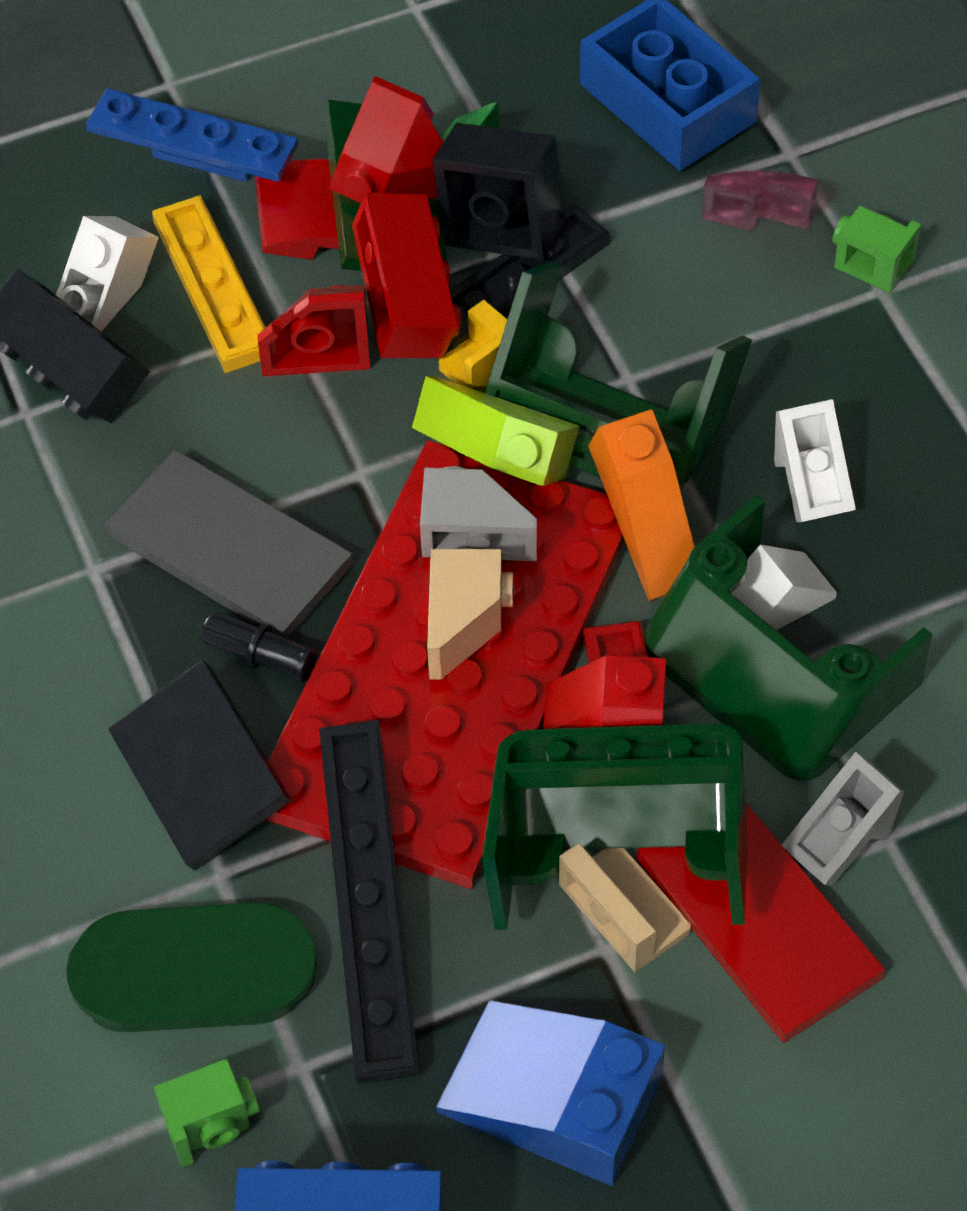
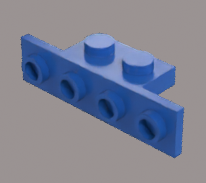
[85,88,299,182]

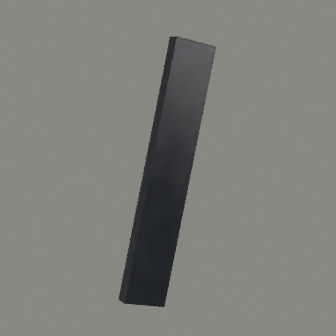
[319,720,420,1084]

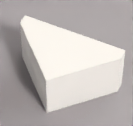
[731,545,837,630]

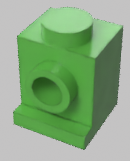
[832,205,921,293]
[154,1058,260,1168]

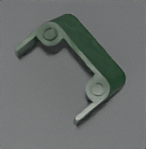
[485,261,752,490]
[645,495,932,781]
[482,724,747,930]

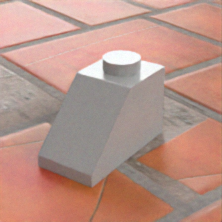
[420,466,537,561]

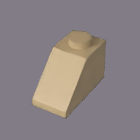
[427,549,513,680]

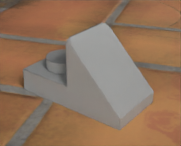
[781,752,904,886]

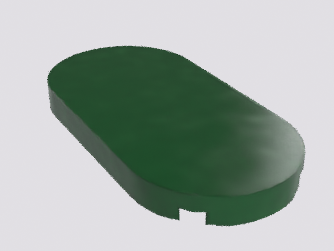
[66,903,317,1032]

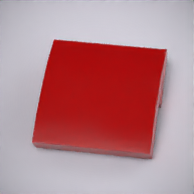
[254,159,339,260]

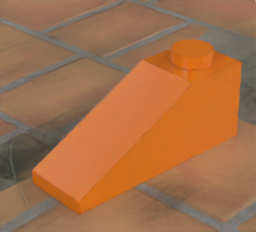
[588,409,694,602]

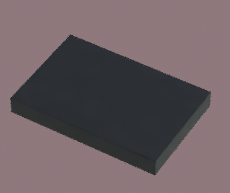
[108,659,292,871]

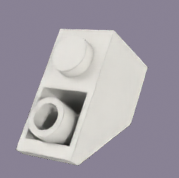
[56,216,159,331]

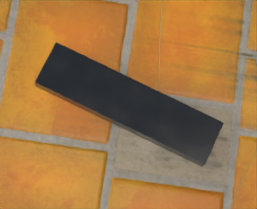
[447,204,610,352]

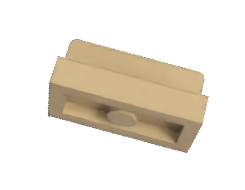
[559,843,691,972]

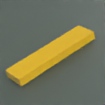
[152,195,265,373]

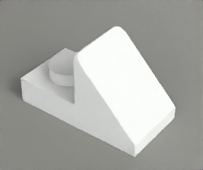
[774,399,856,522]

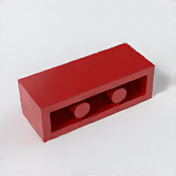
[352,193,461,358]

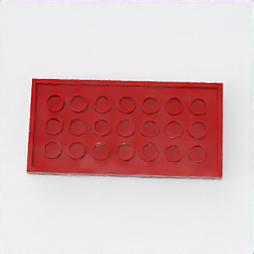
[265,440,625,890]

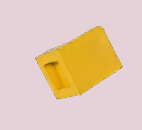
[438,300,507,392]

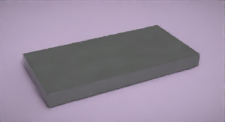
[104,449,353,638]

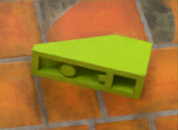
[412,375,580,486]

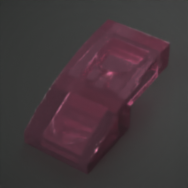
[702,171,818,231]

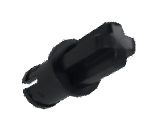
[201,612,317,683]

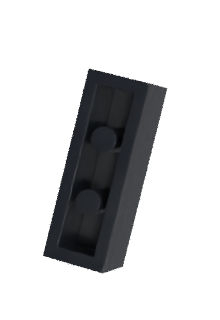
[0,268,151,424]

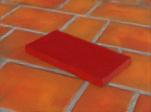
[636,802,885,1044]

